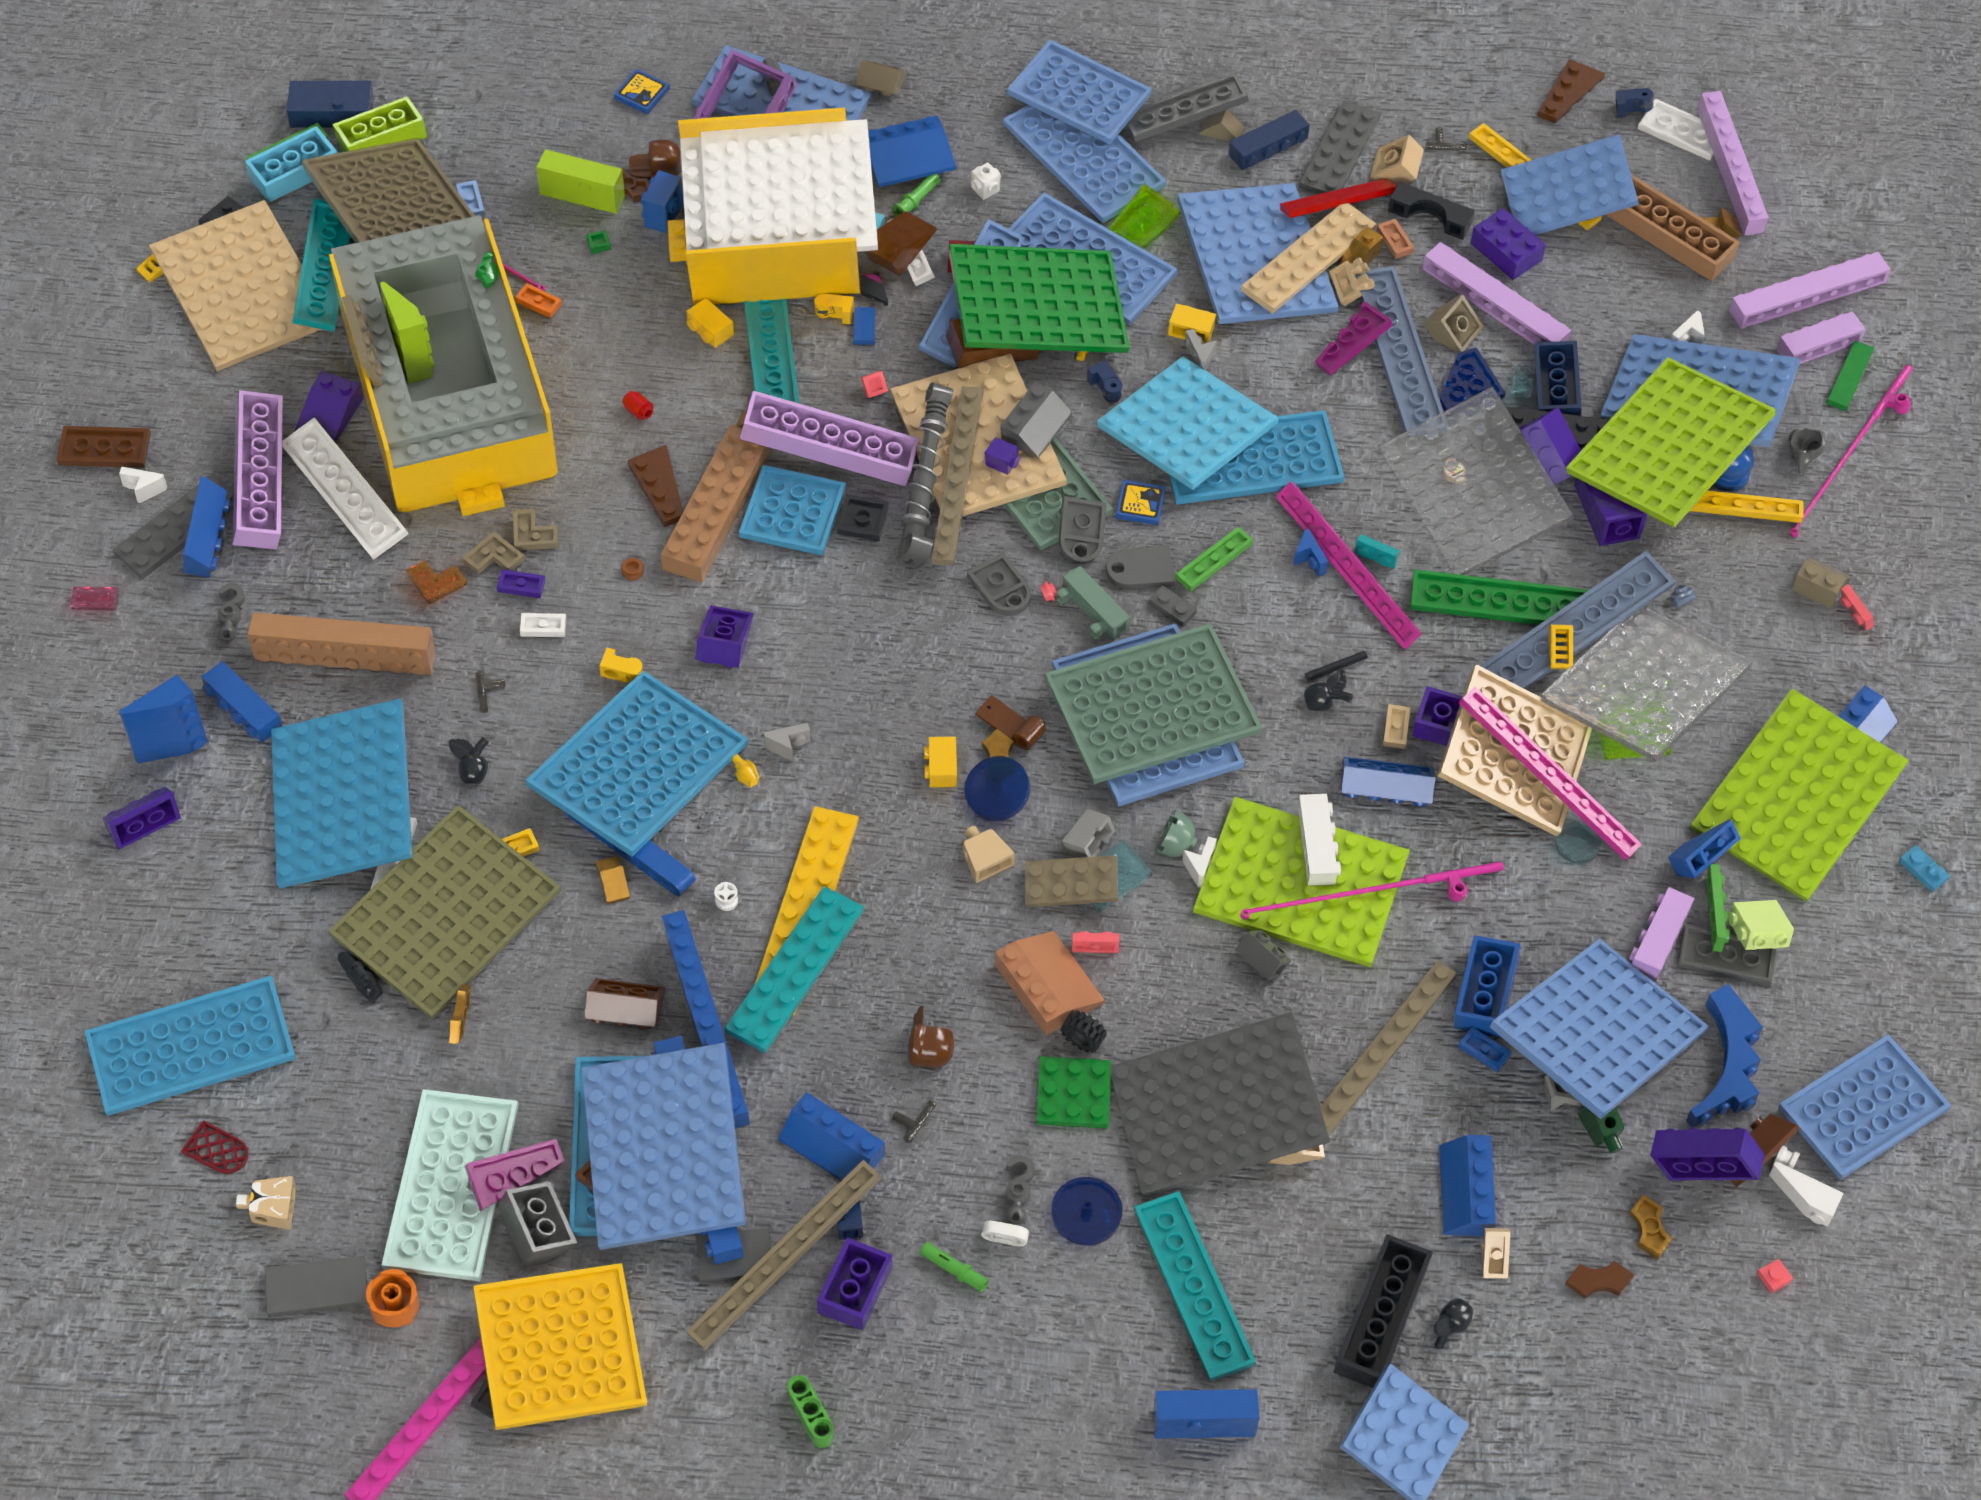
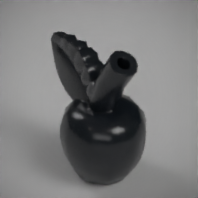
[1304,669,1353,711]
[448,737,489,784]
[1434,1298,1474,1349]

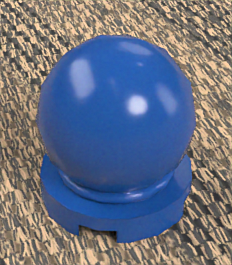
[1713,445,1754,492]

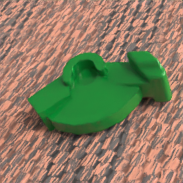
[475,252,499,289]

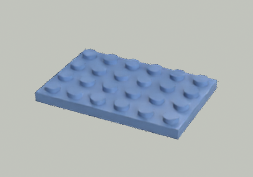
[1007,40,1152,144]
[1501,134,1639,235]
[1778,1034,1952,1180]

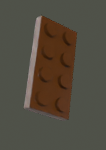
[57,426,151,468]

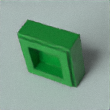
[586,230,611,254]

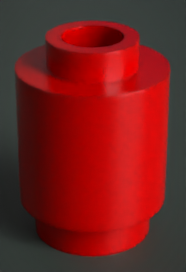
[622,391,654,420]

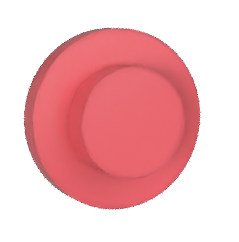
[1040,580,1057,602]

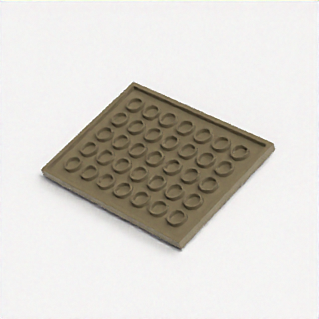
[303,138,475,243]

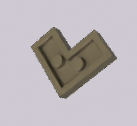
[513,509,559,551]
[462,531,525,575]

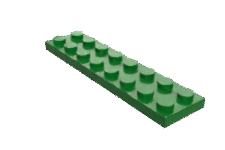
[1410,569,1589,625]

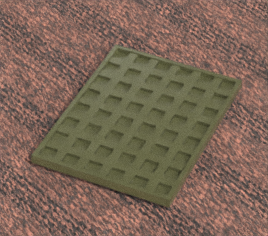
[328,805,561,1020]

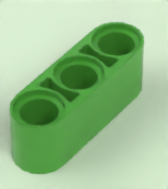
[788,1375,834,1448]

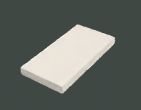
[1637,99,1714,160]

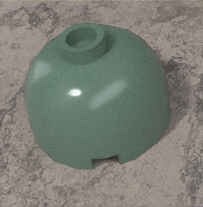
[1156,810,1198,857]

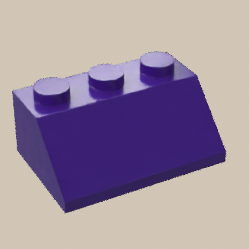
[1520,407,1581,487]
[102,787,181,850]

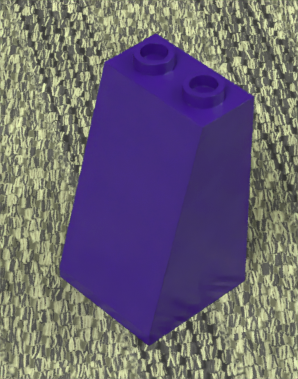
[1574,478,1647,546]

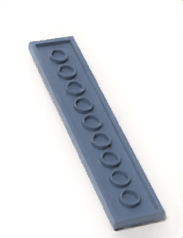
[1355,266,1449,439]
[1480,551,1675,689]

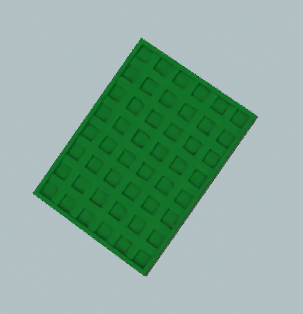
[948,244,1130,353]

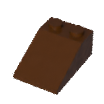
[865,211,938,276]

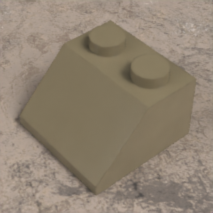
[856,61,908,97]
[1792,557,1850,609]

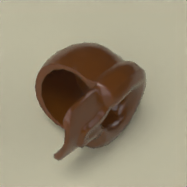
[629,139,681,179]
[908,1005,954,1068]

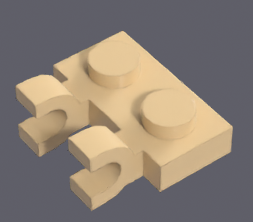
[1329,257,1375,306]

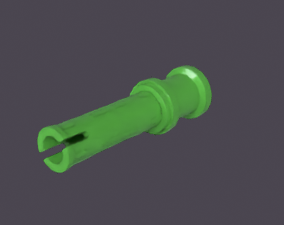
[892,174,940,217]

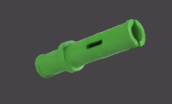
[920,1241,989,1293]

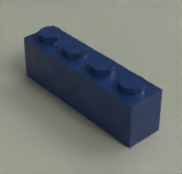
[1228,110,1310,170]

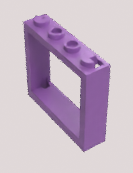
[694,49,798,119]

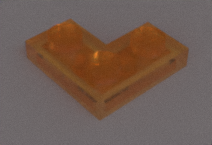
[406,560,467,605]

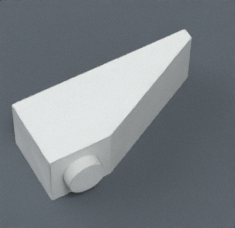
[1769,1161,1843,1227]

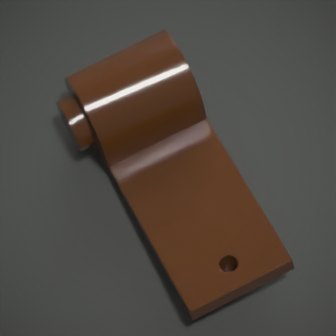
[975,695,1046,750]

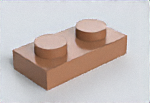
[1377,219,1415,259]

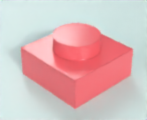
[860,371,888,398]
[1757,1259,1793,1293]

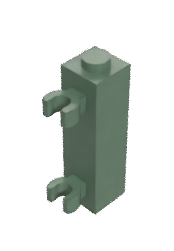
[1056,566,1130,641]

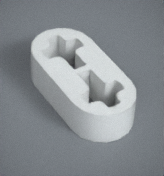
[981,1221,1029,1247]

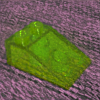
[1108,183,1181,249]

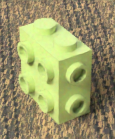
[1728,900,1794,950]

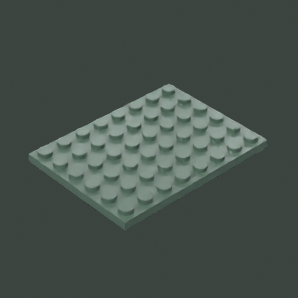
[1045,623,1262,784]

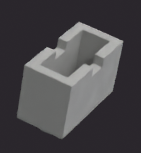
[1062,809,1115,858]

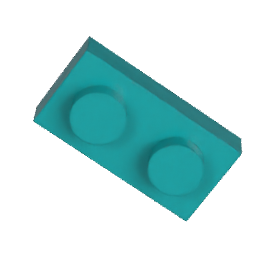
[1355,534,1400,569]

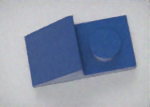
[1293,529,1328,577]

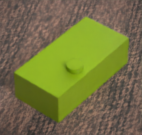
[333,96,427,152]
[536,149,625,214]

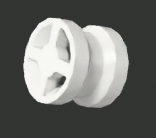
[714,882,738,911]
[1772,1146,1800,1169]

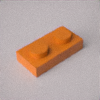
[515,283,562,319]

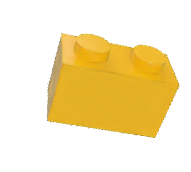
[686,298,734,348]
[1168,303,1216,344]
[924,737,957,787]

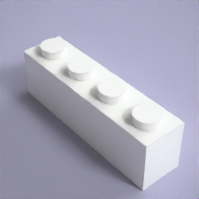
[1297,794,1341,886]

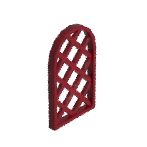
[181,1120,248,1174]

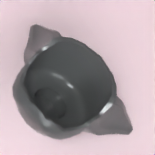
[1789,428,1826,474]

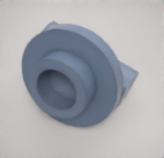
[1671,585,1696,608]

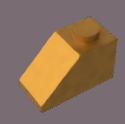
[1339,226,1383,265]

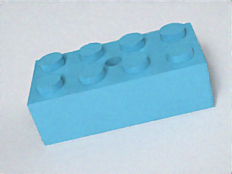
[245,126,337,203]

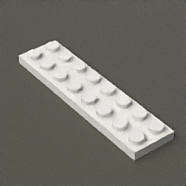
[282,418,409,560]

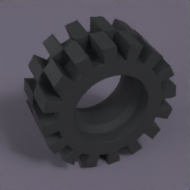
[1060,1010,1107,1053]

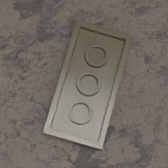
[342,295,384,388]
[1025,855,1119,908]

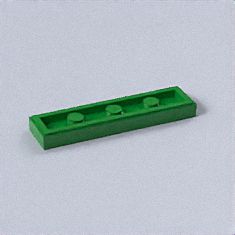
[1827,341,1874,411]

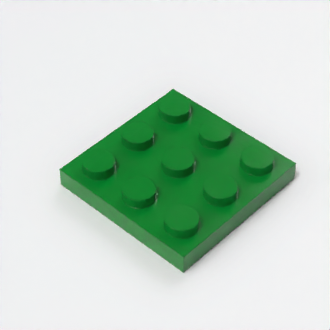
[1036,1056,1111,1129]

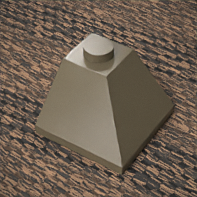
[1424,294,1484,353]

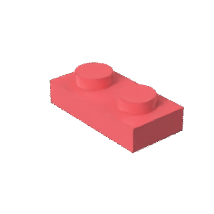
[1840,584,1874,631]
[1072,931,1120,953]

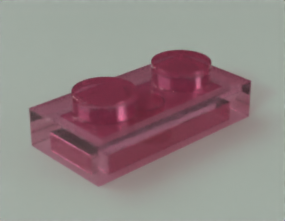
[70,587,119,611]

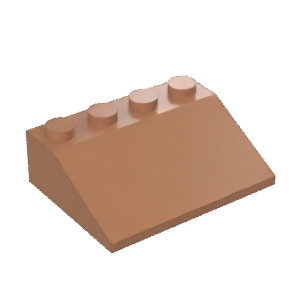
[995,931,1105,1036]

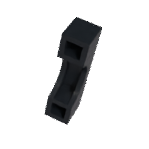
[1388,182,1475,240]

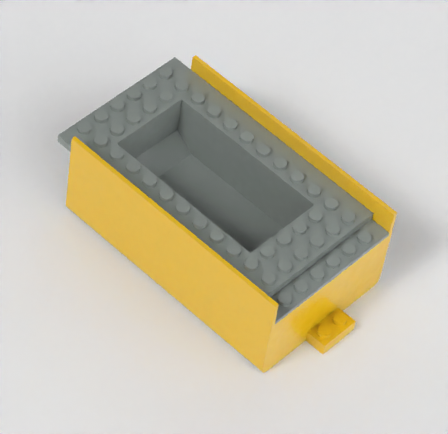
[329,215,558,517]

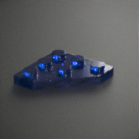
[1439,347,1506,418]

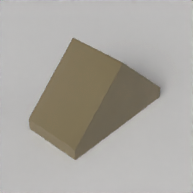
[1200,109,1244,142]

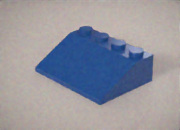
[868,116,956,187]
[119,674,208,764]

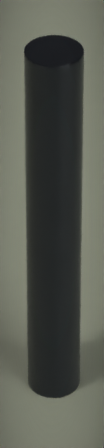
[1305,651,1368,681]

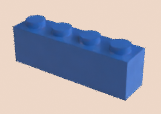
[201,661,282,743]

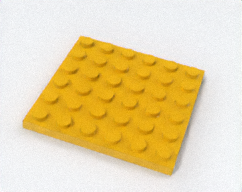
[473,1263,647,1430]

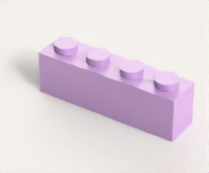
[1777,311,1866,364]
[1629,887,1694,981]

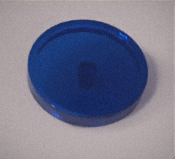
[964,756,1031,821]
[1051,1177,1122,1246]

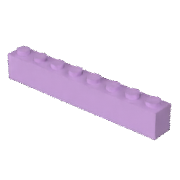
[1697,91,1769,236]
[1422,242,1571,344]
[1729,252,1891,329]

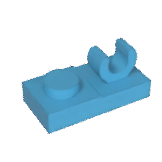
[1899,845,1950,892]

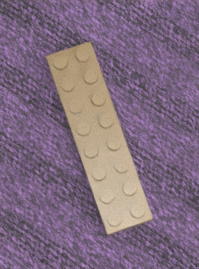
[1241,203,1376,314]

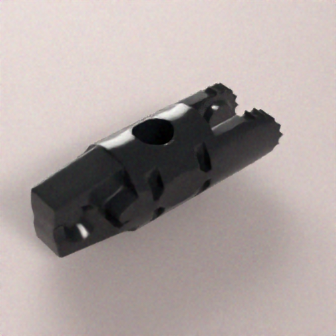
[337,951,383,1002]

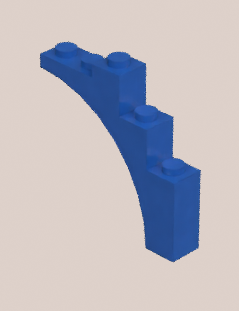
[1686,984,1763,1128]

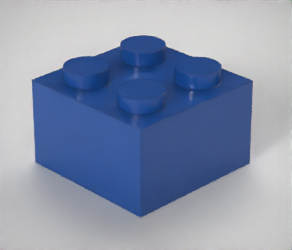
[641,170,683,233]

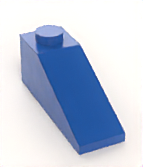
[1668,820,1741,878]

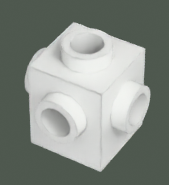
[971,162,1001,200]

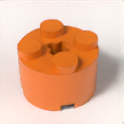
[366,1269,420,1328]

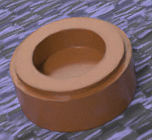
[622,558,644,580]

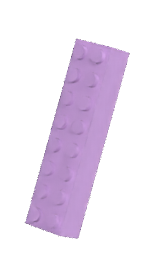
[233,390,283,550]
[740,391,919,486]

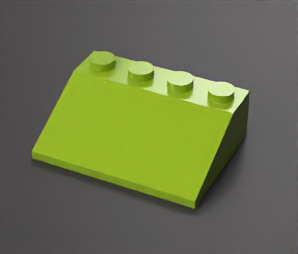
[380,282,435,384]

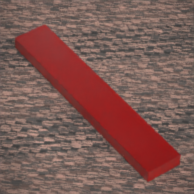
[1280,178,1397,218]

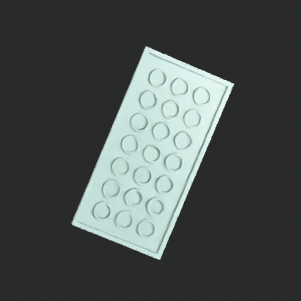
[382,1089,519,1281]

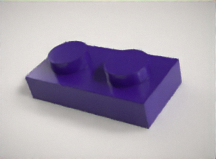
[497,570,546,598]

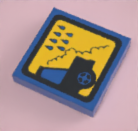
[614,69,670,114]
[1116,480,1166,525]

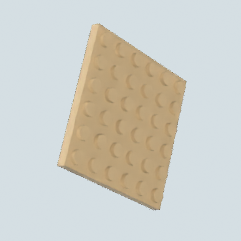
[1437,665,1593,836]

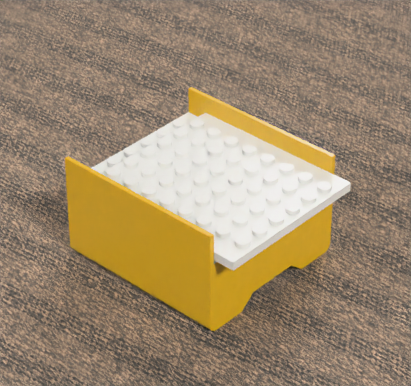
[668,108,878,305]

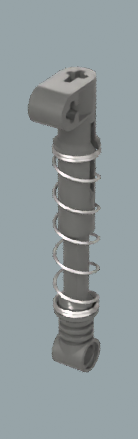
[898,382,953,567]

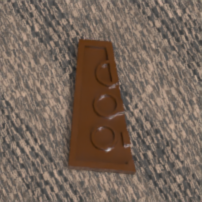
[1537,59,1606,124]
[627,445,683,527]

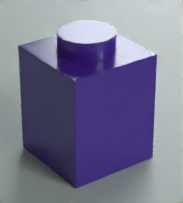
[984,437,1020,475]

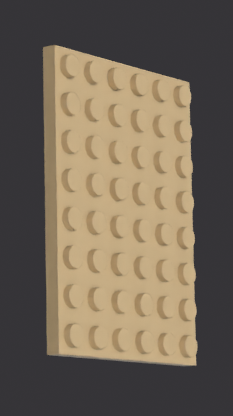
[149,200,321,371]
[890,353,1067,516]

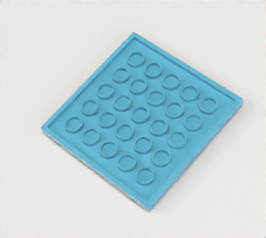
[1097,356,1278,490]

